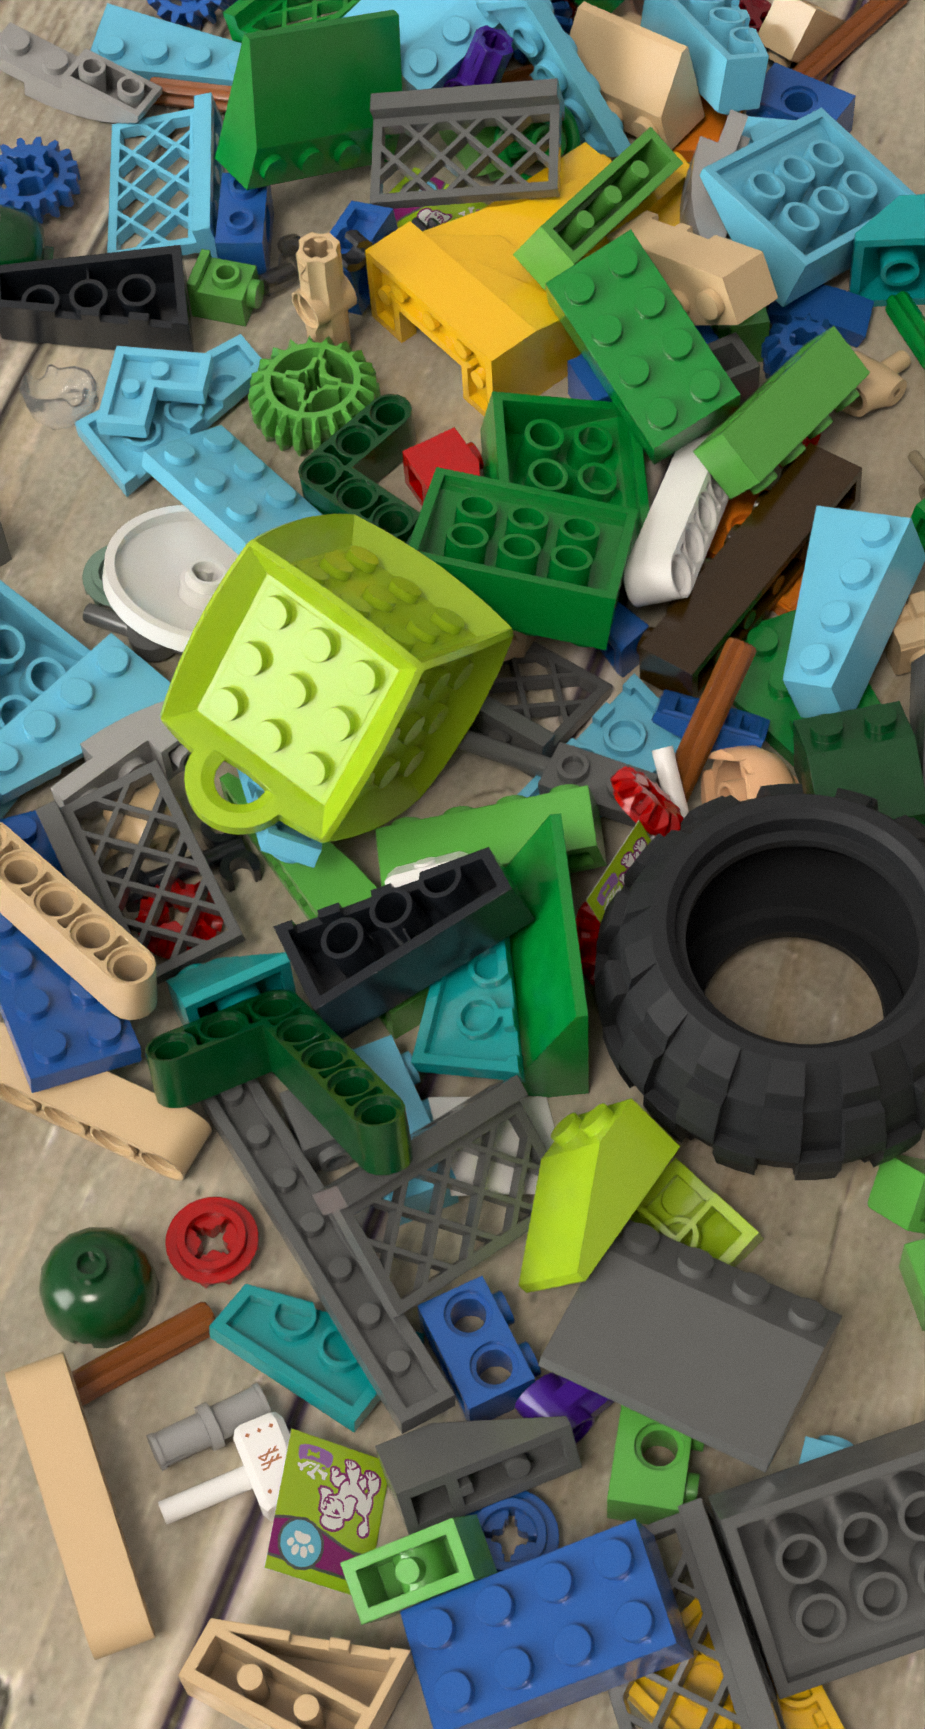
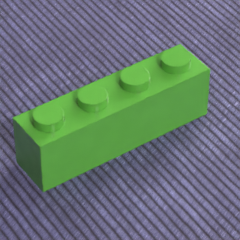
[513,127,683,291]
[693,326,870,500]
[375,784,607,886]

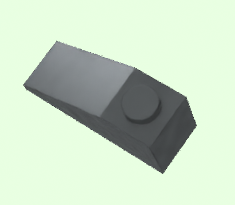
[375,1416,582,1535]

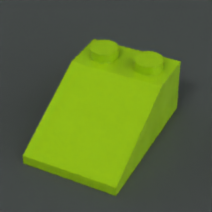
[518,1098,680,1293]

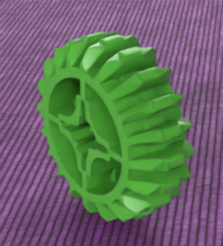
[248,335,380,457]

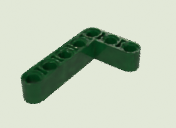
[298,394,420,545]
[145,989,414,1175]

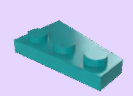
[411,937,525,1082]
[209,1284,425,1433]

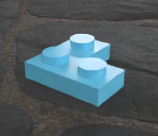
[96,346,214,438]

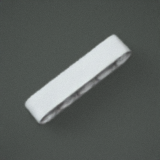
[624,434,729,607]

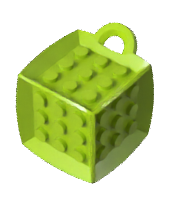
[160,514,514,843]

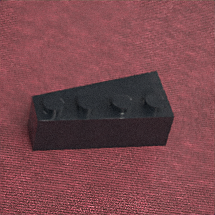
[0,245,194,352]
[273,847,535,1039]

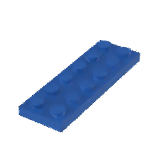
[0,810,142,1093]

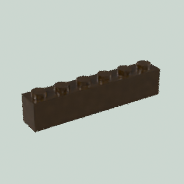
[637,443,862,698]

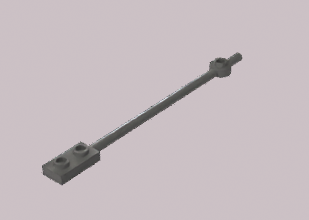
[83,603,660,827]

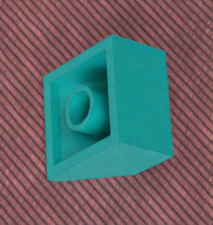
[848,194,925,307]

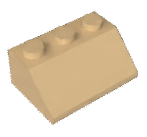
[569,2,705,150]

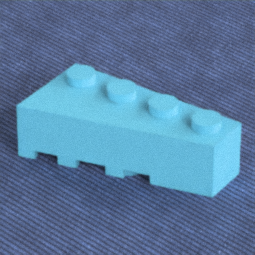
[640,0,769,115]
[783,505,925,718]

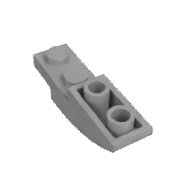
[0,22,162,124]
[680,109,750,239]
[50,701,191,823]

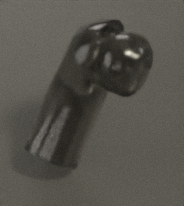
[258,233,301,297]

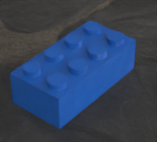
[400,1519,695,1729]

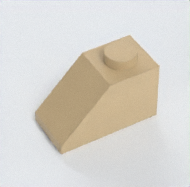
[758,0,846,68]

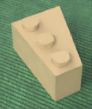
[607,211,778,325]
[178,1618,415,1729]

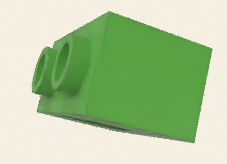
[607,1405,704,1525]
[340,1514,498,1625]

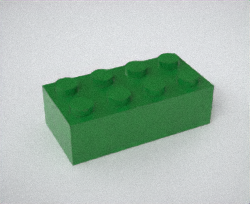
[545,229,740,465]

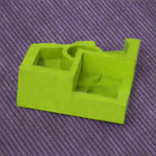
[629,1158,764,1267]

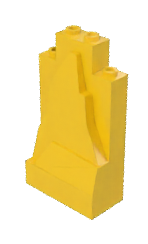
[365,142,690,416]

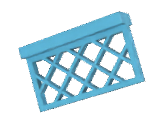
[107,92,224,258]

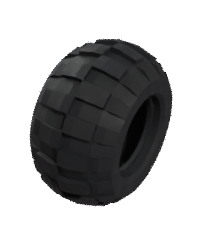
[594,783,925,1180]

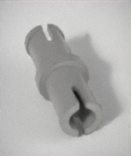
[146,1383,272,1471]

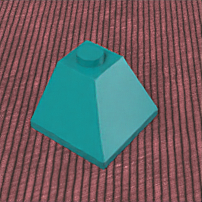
[166,952,297,1025]

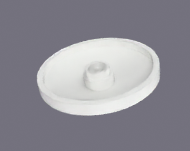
[102,505,238,652]

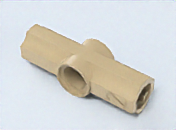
[292,232,357,346]

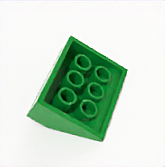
[215,10,402,190]
[480,391,650,561]
[409,467,639,650]
[504,813,589,1098]

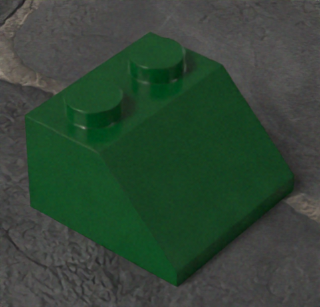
[793,701,925,822]

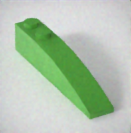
[219,772,430,1040]

